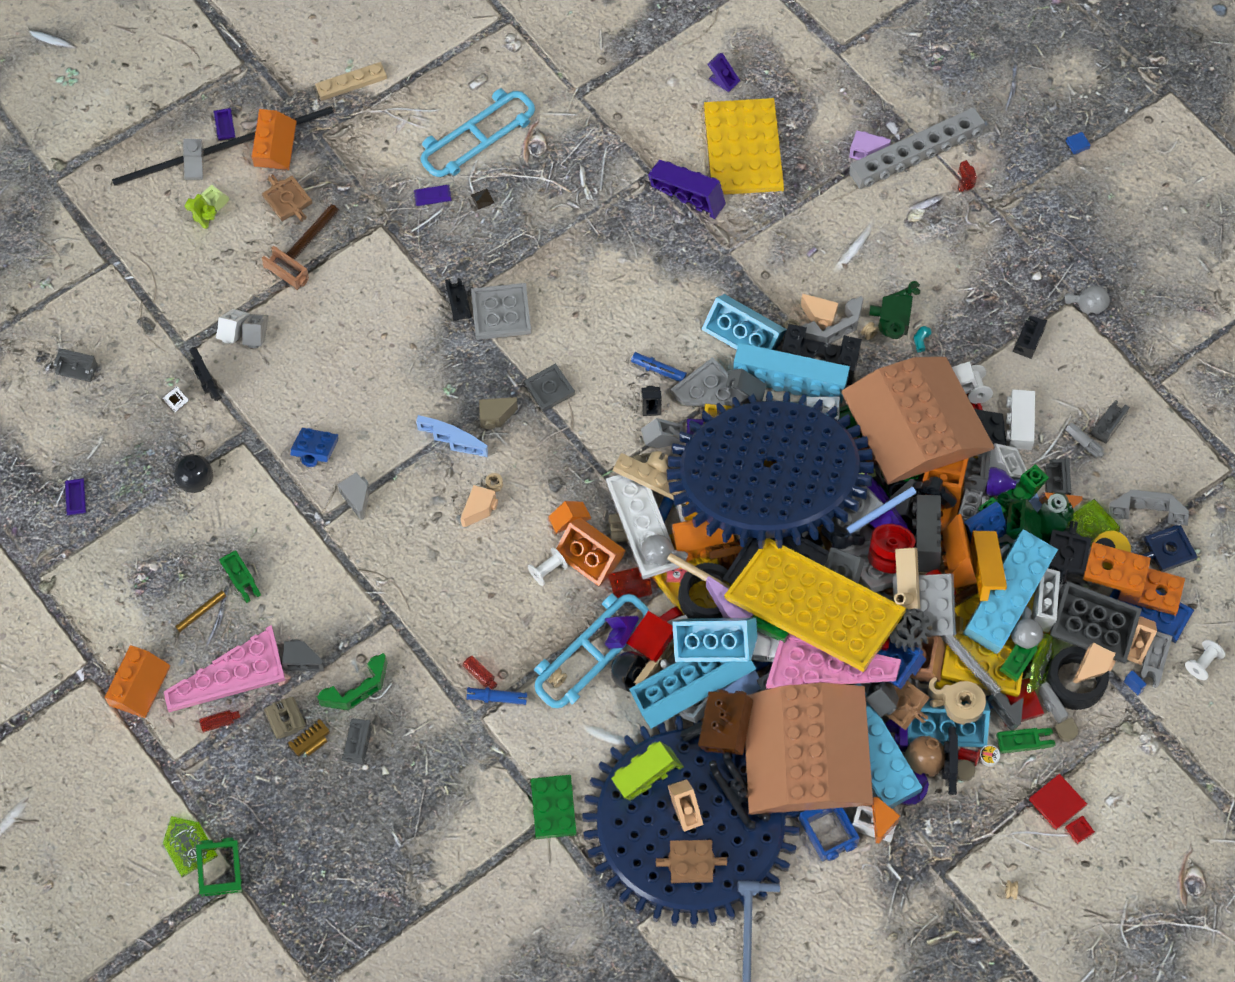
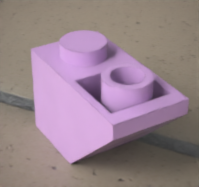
[849,130,891,160]

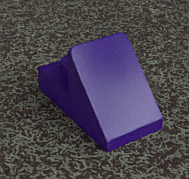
[707,53,740,92]
[605,616,639,649]
[885,719,908,752]

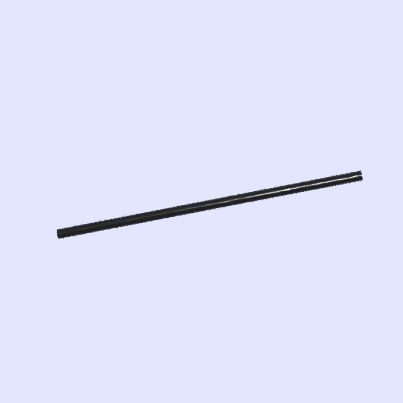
[112,106,334,186]

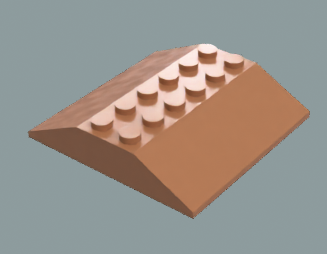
[841,357,995,485]
[745,683,873,815]

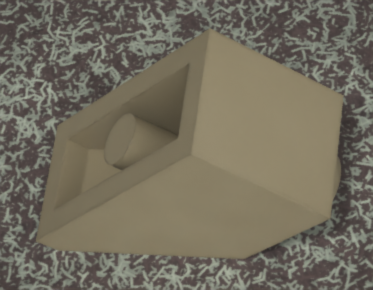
[479,397,518,429]

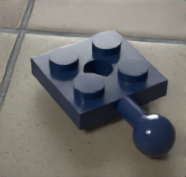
[1135,525,1198,572]

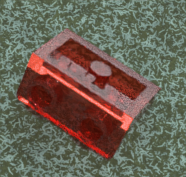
[607,567,652,598]

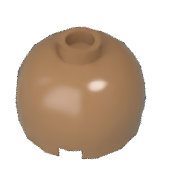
[905,736,946,777]

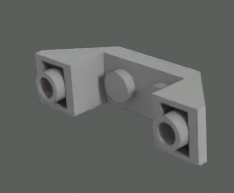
[802,296,863,344]
[1109,490,1189,526]

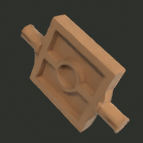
[262,174,312,222]
[885,681,930,730]
[656,840,727,883]

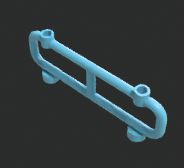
[421,88,535,177]
[534,593,650,708]

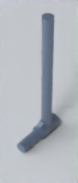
[737,880,780,982]

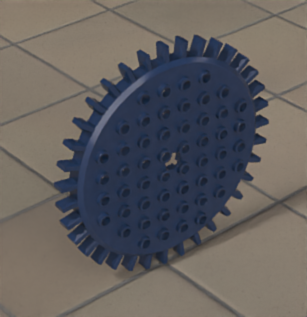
[667,391,874,549]
[582,716,800,928]

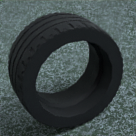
[678,563,730,619]
[1046,646,1109,710]

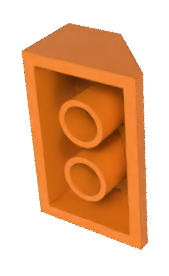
[252,109,297,170]
[941,514,977,588]
[556,518,626,586]
[671,520,734,562]
[105,645,171,719]

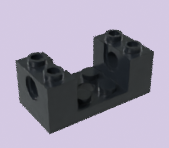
[781,324,862,385]

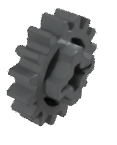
[889,608,932,652]

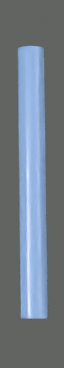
[846,487,916,534]

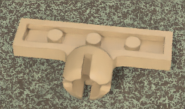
[612,451,684,500]

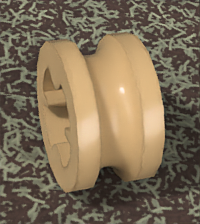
[860,322,879,340]
[485,473,503,492]
[548,668,567,688]
[1005,880,1018,900]

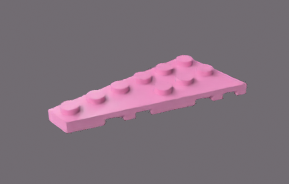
[164,625,286,712]
[766,634,901,689]

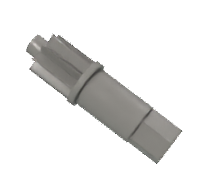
[1065,423,1104,458]

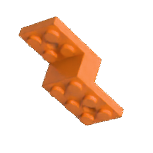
[923,458,969,535]
[1083,542,1185,616]

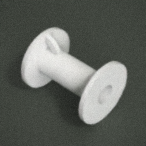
[968,365,993,404]
[528,547,568,586]
[1185,639,1225,680]

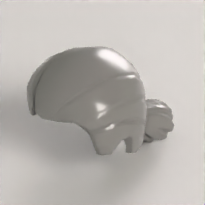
[1065,286,1110,315]
[641,534,688,566]
[1011,607,1043,649]

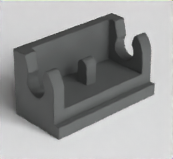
[54,348,98,382]
[726,368,767,402]
[1090,400,1130,444]
[964,451,991,492]
[1045,458,1072,495]
[342,718,372,765]

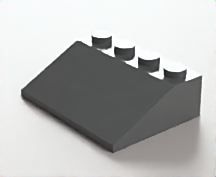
[1050,581,1142,664]

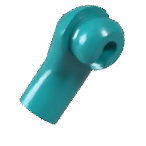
[913,326,932,353]

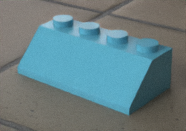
[702,294,787,351]
[673,618,757,662]
[908,698,990,747]

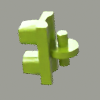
[184,194,217,229]

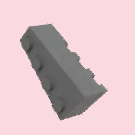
[912,495,941,572]

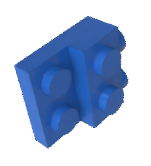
[878,641,926,689]

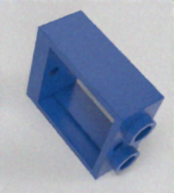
[799,808,860,862]

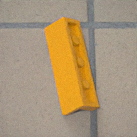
[970,531,1007,601]

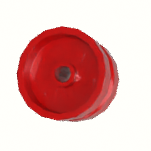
[867,524,916,574]

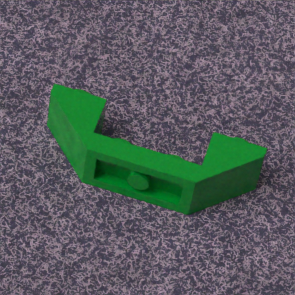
[978,464,1049,519]
[317,653,388,711]

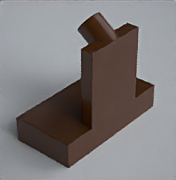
[705,540,743,570]

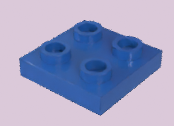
[291,428,338,467]
[964,502,1007,543]

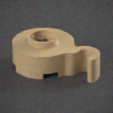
[927,677,986,725]

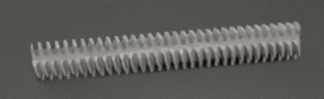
[939,635,1003,697]

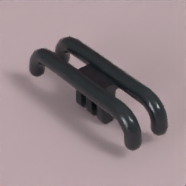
[709,752,770,830]

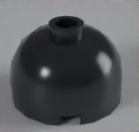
[174,454,213,493]
[611,651,648,692]

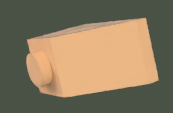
[801,294,838,330]
[460,485,498,527]
[1127,616,1157,665]
[1073,643,1115,683]
[668,779,703,831]

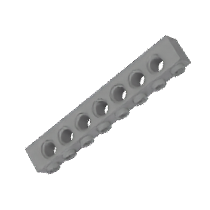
[849,107,985,189]

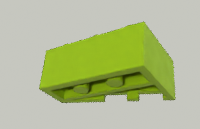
[611,741,684,801]

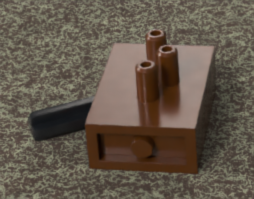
[681,689,753,755]

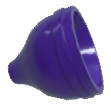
[986,467,1017,496]

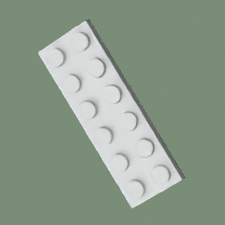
[606,474,680,579]

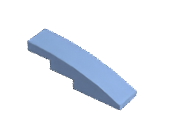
[416,415,488,457]

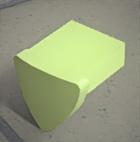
[201,185,229,211]

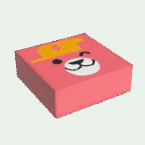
[667,567,687,582]

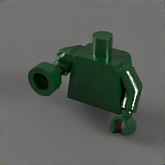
[869,281,920,339]
[997,492,1043,550]
[1038,492,1074,544]

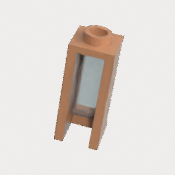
[262,245,309,290]

